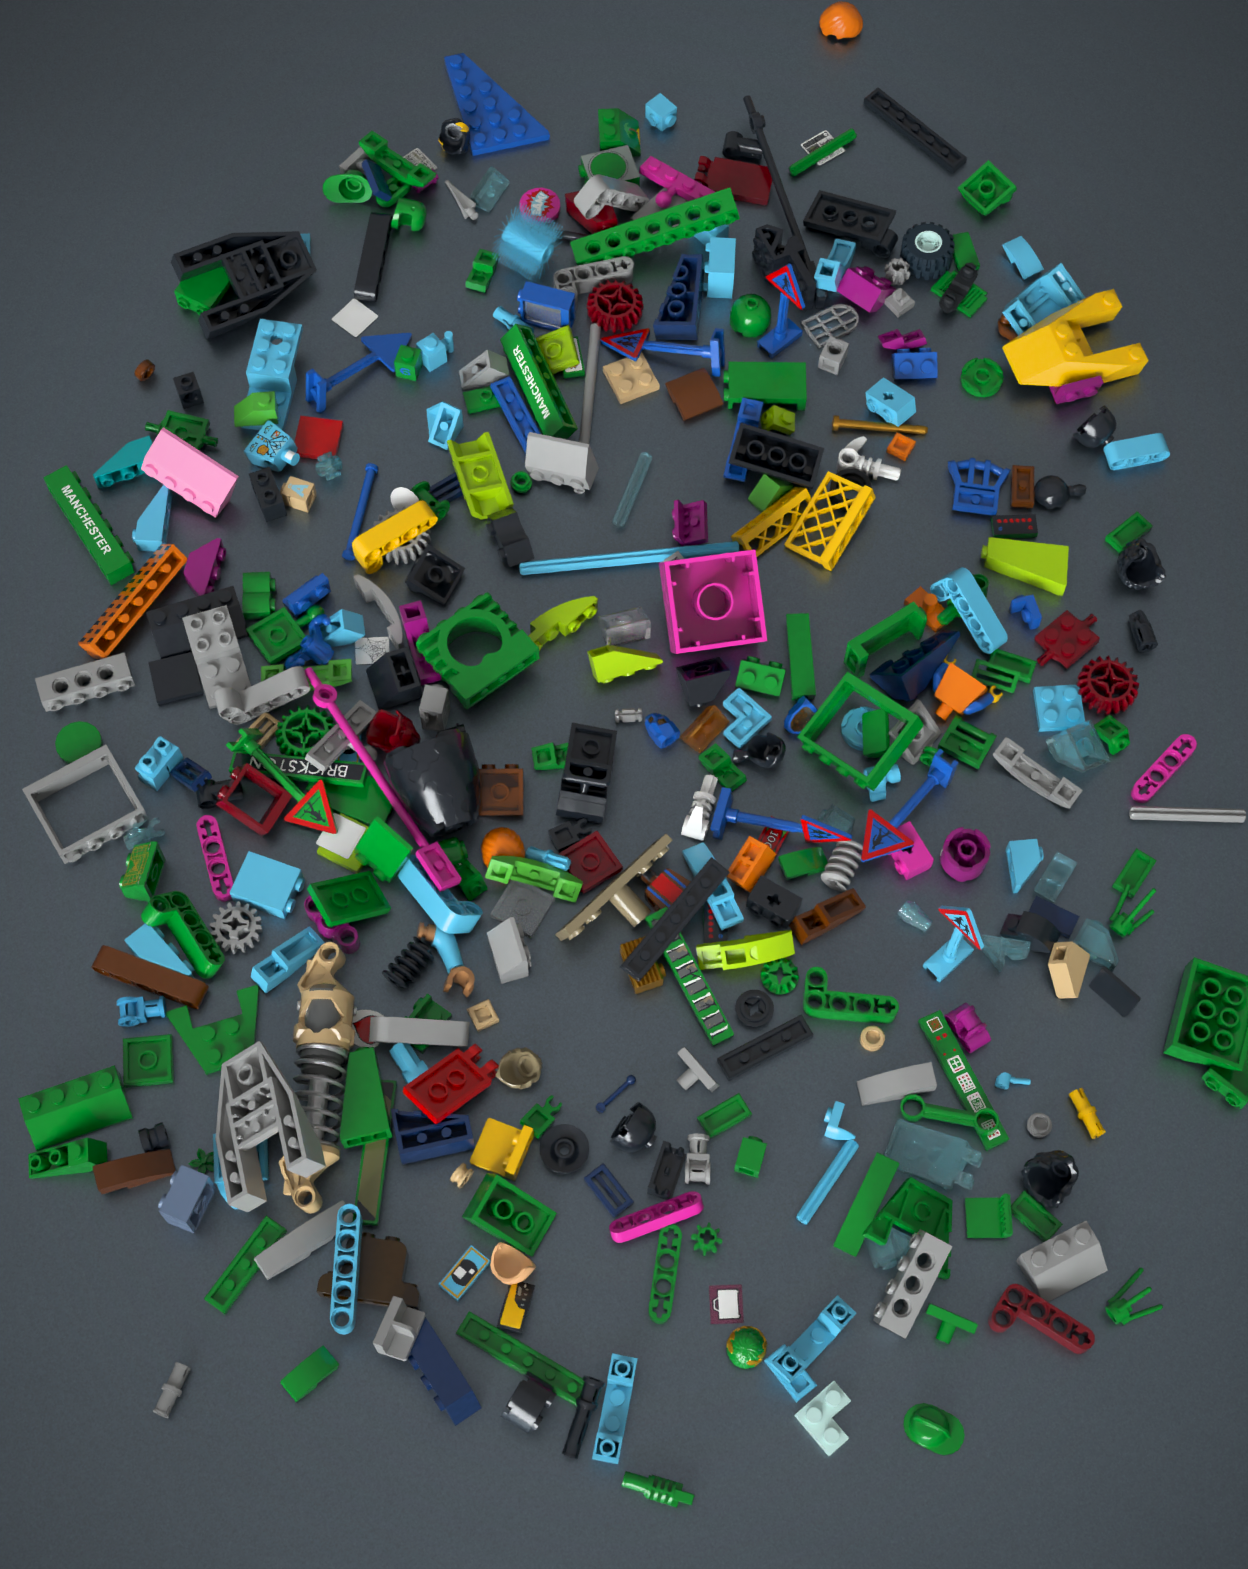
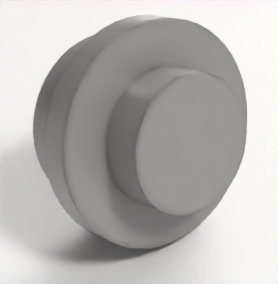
[1027,1113,1052,1138]

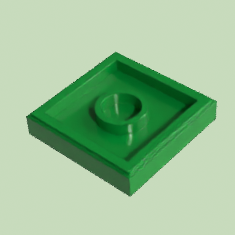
[123,1034,174,1088]

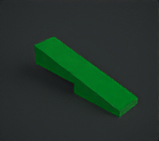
[786,613,816,700]

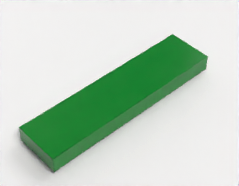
[204,1215,287,1314]

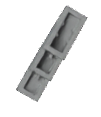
[254,1200,353,1280]

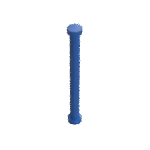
[342,463,379,561]

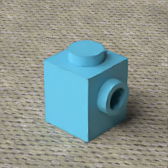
[645,93,677,131]

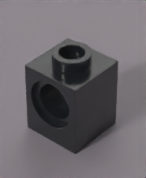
[173,371,204,409]

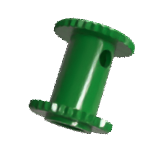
[410,481,450,524]

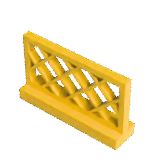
[784,471,876,571]

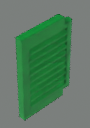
[931,270,988,318]

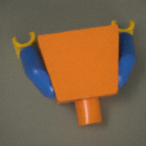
[932,655,1003,721]

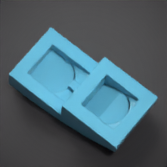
[1002,236,1044,280]

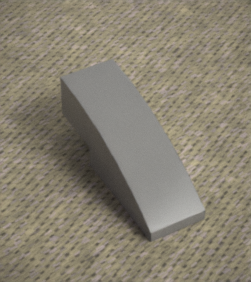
[857,1062,937,1106]

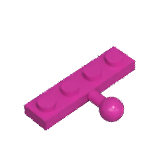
[639,156,715,208]

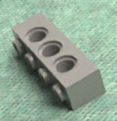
[35,653,135,712]
[873,1229,952,1339]

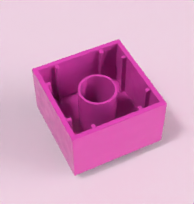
[659,549,767,654]

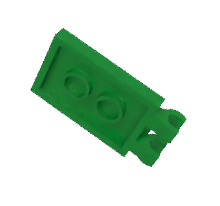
[305,775,393,826]

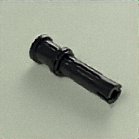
[562,1375,605,1459]

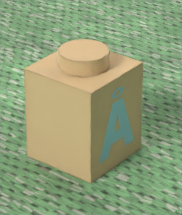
[280,476,317,513]

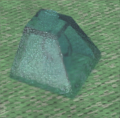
[1046,720,1111,773]

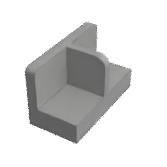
[373,1296,426,1361]

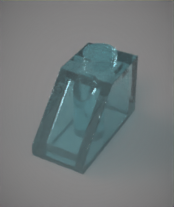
[1074,918,1119,972]

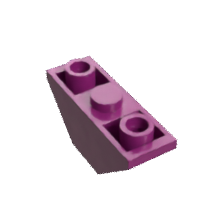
[183,538,226,597]

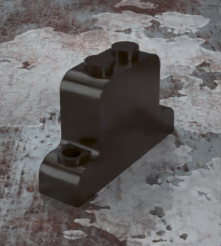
[316,1232,421,1310]

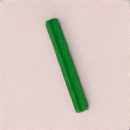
[788,128,857,176]

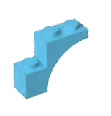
[814,239,856,292]

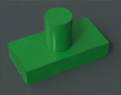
[925,1302,978,1344]

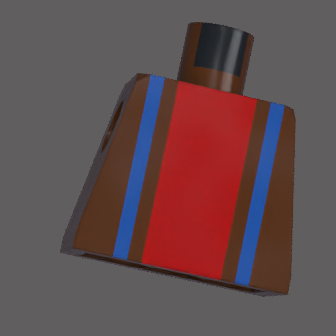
[640,868,691,912]

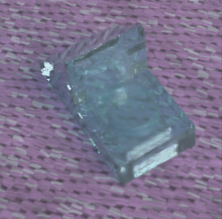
[981,935,1031,972]

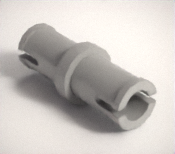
[153,1362,191,1418]

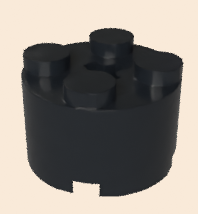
[500,1370,557,1433]

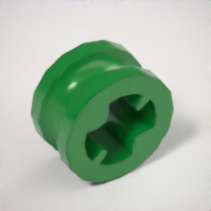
[919,746,943,767]

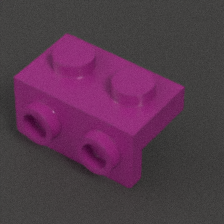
[1049,376,1103,404]
[672,499,708,546]

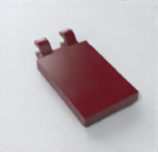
[694,156,772,206]

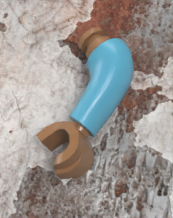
[416,922,475,998]

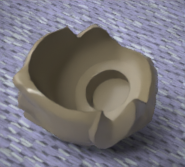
[495,1047,543,1090]

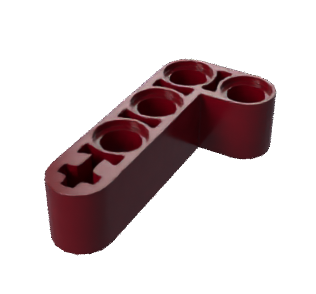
[988,1284,1095,1354]

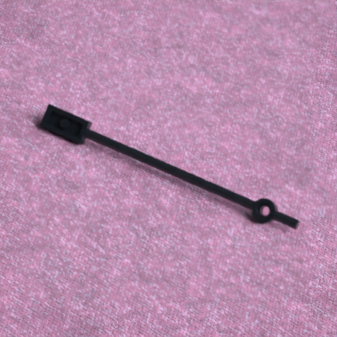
[743,95,828,309]

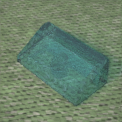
[471,166,510,212]

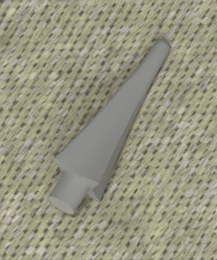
[445,180,478,220]

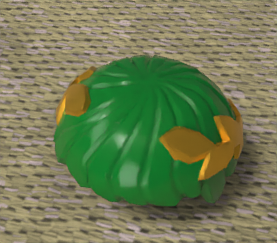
[726,1326,767,1369]

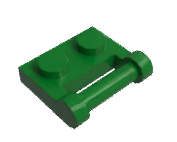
[938,714,997,769]

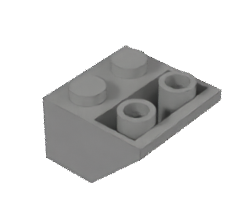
[487,917,532,984]

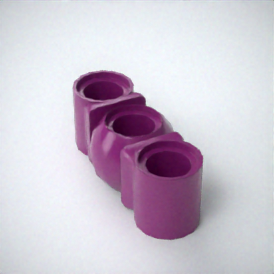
[304,896,360,954]

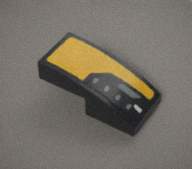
[497,1282,535,1334]

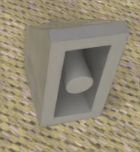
[459,350,509,390]

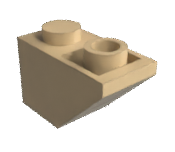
[1048,941,1090,999]

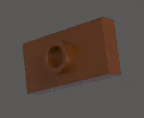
[1011,465,1034,508]

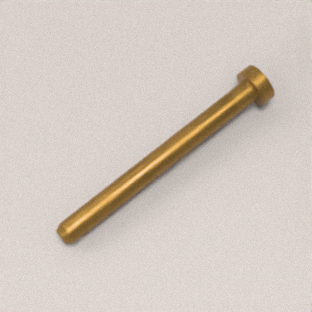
[832,415,928,434]

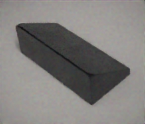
[1089,967,1141,1017]

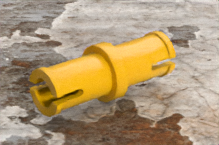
[1069,1088,1106,1139]

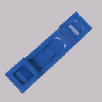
[723,398,763,482]

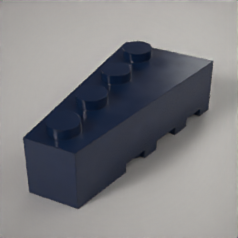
[408,1309,481,1426]

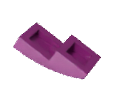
[878,329,927,349]

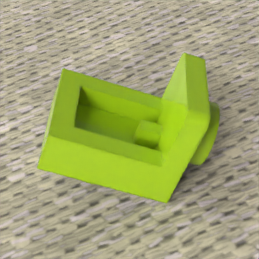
[760,405,795,435]

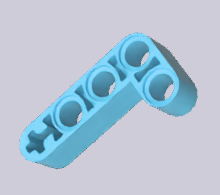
[930,567,1008,654]
[398,855,483,934]

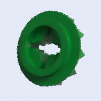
[761,958,799,994]

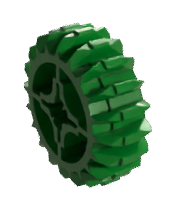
[275,704,336,757]

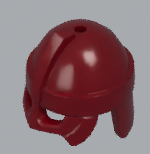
[366,710,421,753]

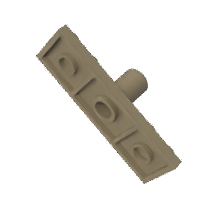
[555,834,672,941]

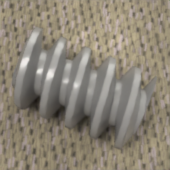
[821,840,863,892]

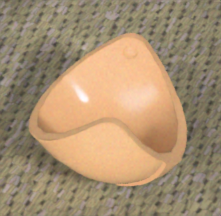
[490,1242,536,1285]

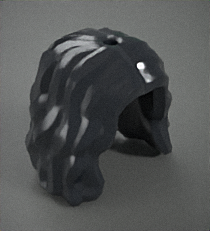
[1117,538,1166,590]
[1021,1150,1079,1208]

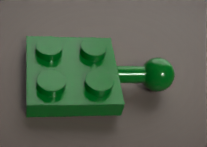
[246,605,325,665]

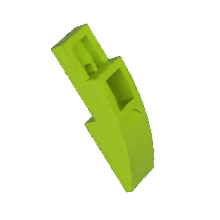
[528,596,598,651]
[696,930,795,970]

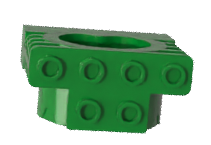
[416,592,540,709]

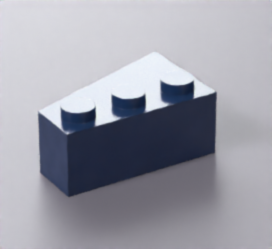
[391,1108,475,1165]

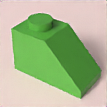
[234,391,279,427]

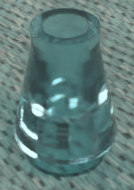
[897,899,933,932]

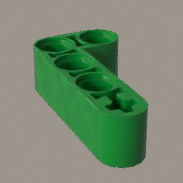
[141,891,225,979]
[803,967,899,1024]

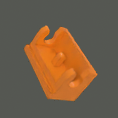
[727,836,777,893]

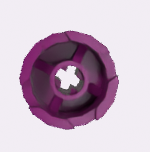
[940,827,990,882]

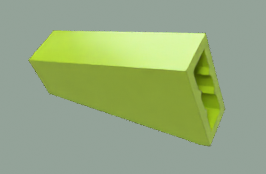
[981,537,1069,596]

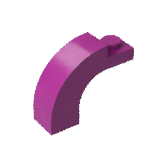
[399,600,442,685]

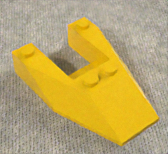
[1002,289,1149,387]

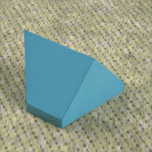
[426,401,464,450]

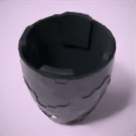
[383,728,481,837]

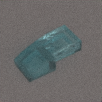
[1034,851,1077,902]

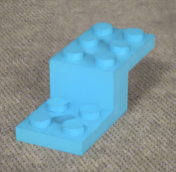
[241,319,303,431]

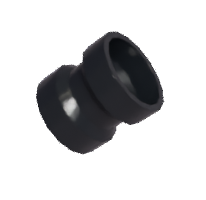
[138,1122,170,1153]

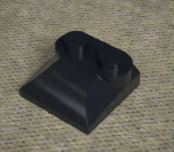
[405,544,465,605]

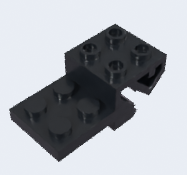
[752,224,816,312]
[556,723,617,824]

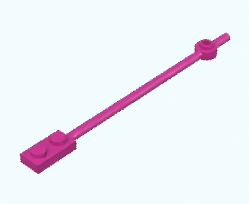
[304,667,462,892]

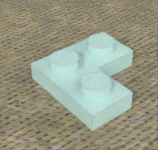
[795,1381,851,1456]

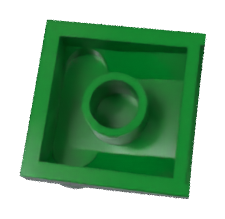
[958,160,1017,216]

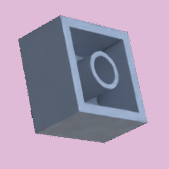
[158,1165,217,1234]

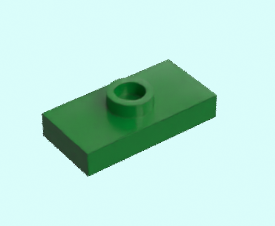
[463,386,500,414]

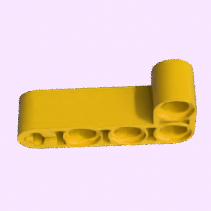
[352,500,438,574]

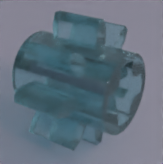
[315,452,343,481]

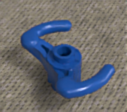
[284,614,334,669]

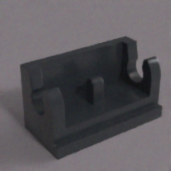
[647,1141,686,1200]

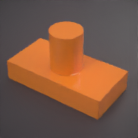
[904,586,945,633]

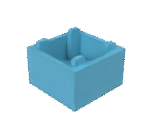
[703,237,736,299]

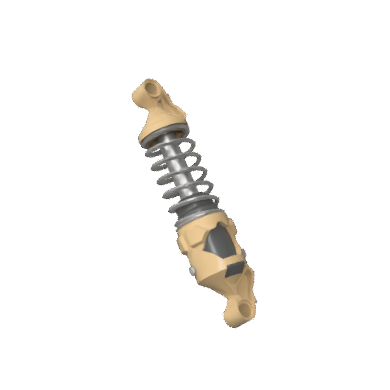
[279,942,357,1214]

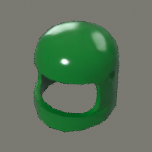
[391,197,427,231]

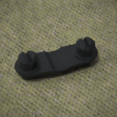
[939,263,978,313]

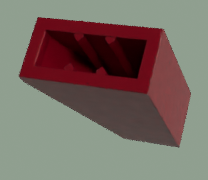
[565,191,617,234]

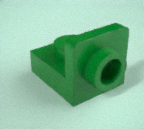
[1092,715,1130,755]
[455,859,488,901]

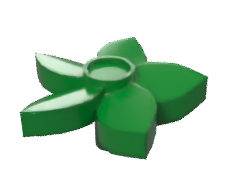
[188,1148,214,1174]

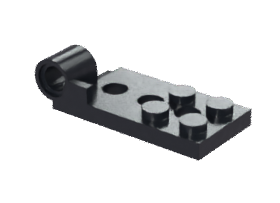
[803,190,898,258]

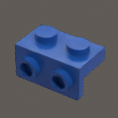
[892,348,938,380]
[282,573,331,617]

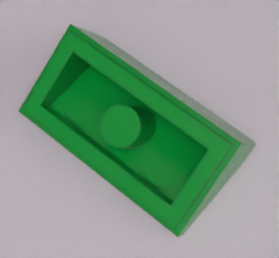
[862,709,890,759]

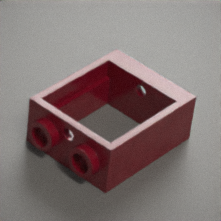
[216,763,292,836]

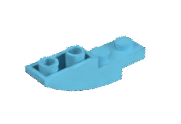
[682,842,744,930]

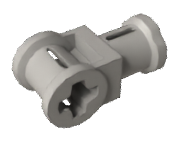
[685,1133,711,1185]

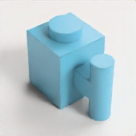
[416,331,454,372]

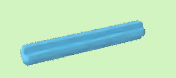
[796,1139,859,1224]

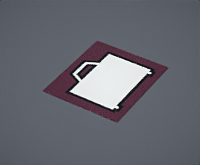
[709,1284,744,1324]

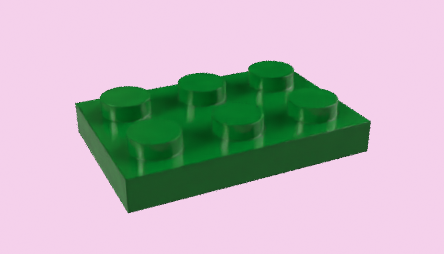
[307,871,391,927]

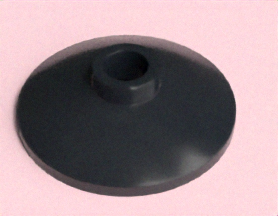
[540,1124,589,1173]

